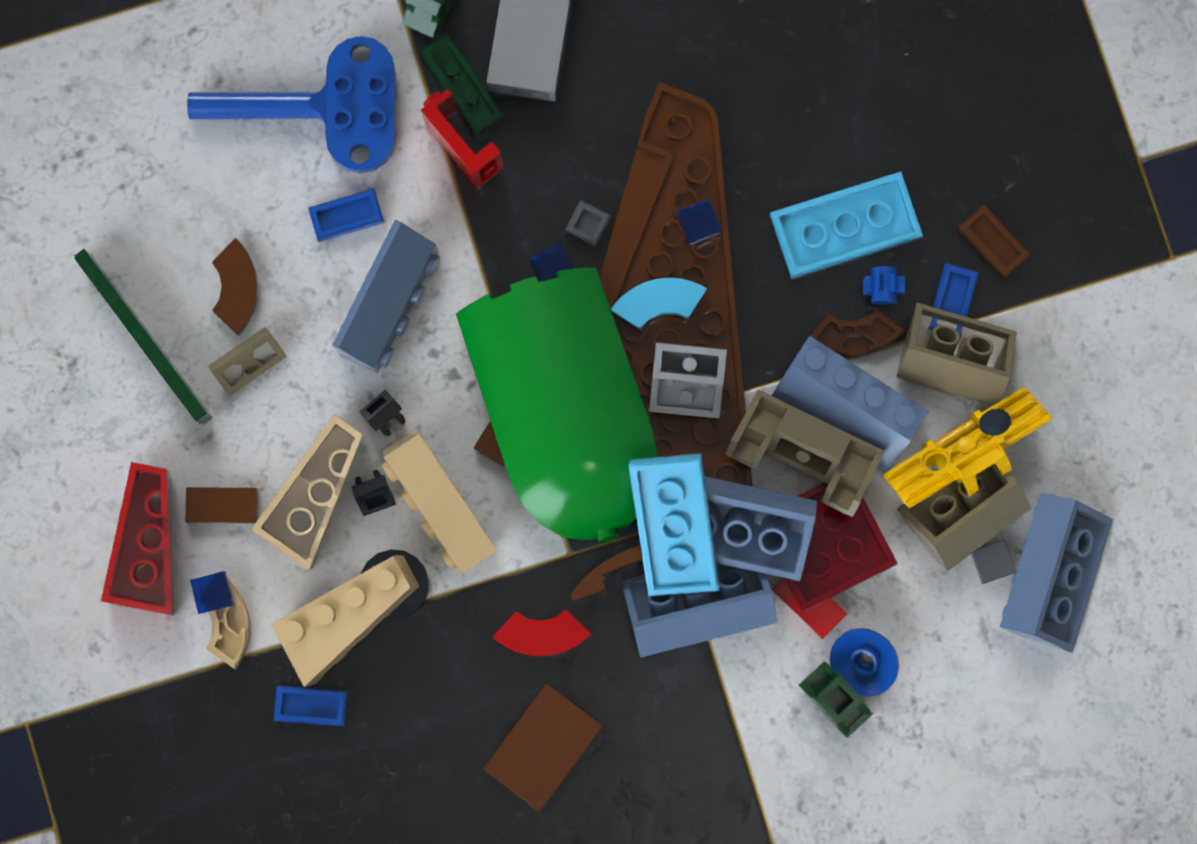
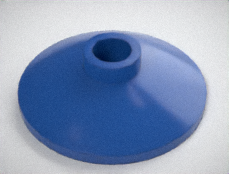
[830,628,899,696]

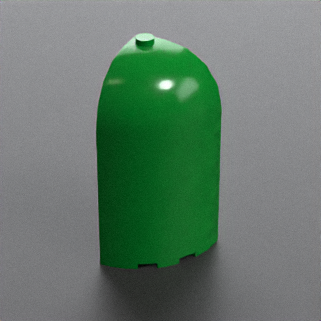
[456,268,658,543]

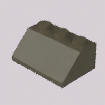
[897,303,1017,405]
[897,464,1032,571]

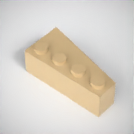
[251,414,363,570]

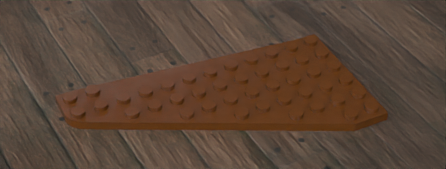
[599,82,753,487]

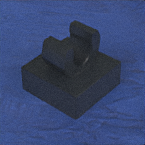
[359,389,406,437]
[351,469,396,516]

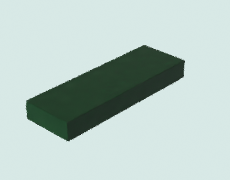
[420,33,505,137]

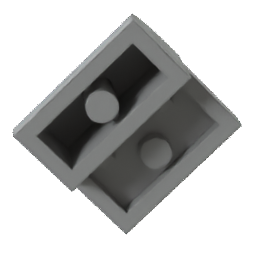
[649,342,727,419]

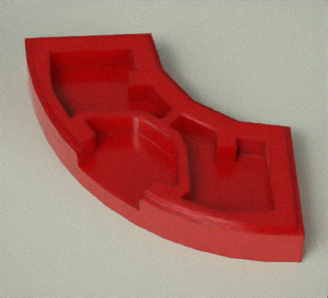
[493,610,591,656]

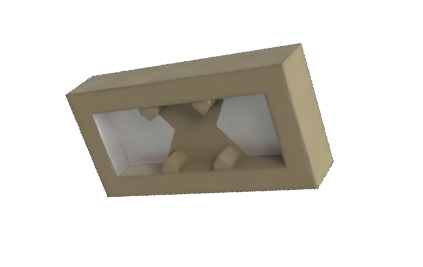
[208,326,287,396]

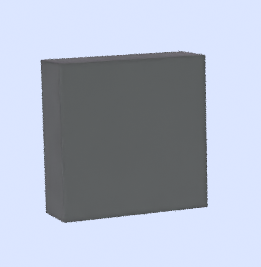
[565,200,611,248]
[971,540,1017,585]

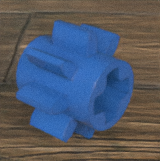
[863,266,906,305]

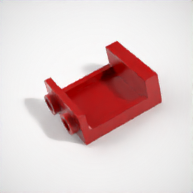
[421,89,504,189]

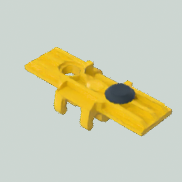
[883,386,1052,509]

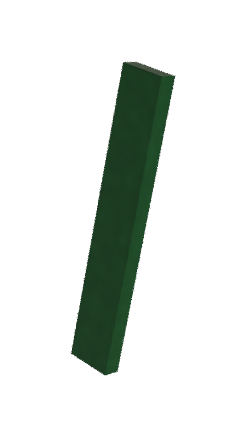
[74,249,213,425]

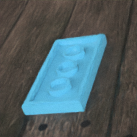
[770,171,923,279]
[629,453,720,596]

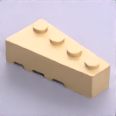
[381,427,497,574]
[271,555,419,687]

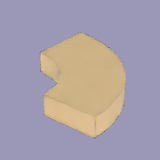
[199,571,250,669]

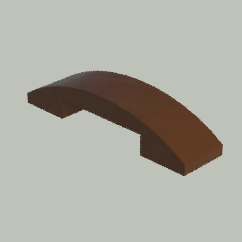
[570,545,643,602]

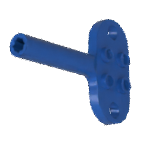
[187,36,396,173]

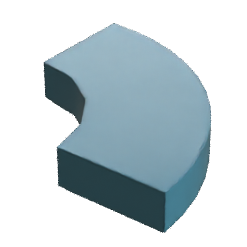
[611,278,707,330]

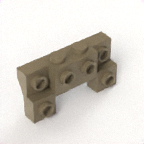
[725,390,885,517]

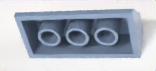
[332,219,440,373]
[771,336,929,473]
[705,476,817,581]
[1000,493,1113,652]
[621,563,778,658]

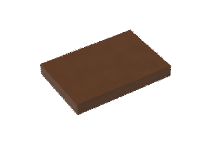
[483,683,603,812]

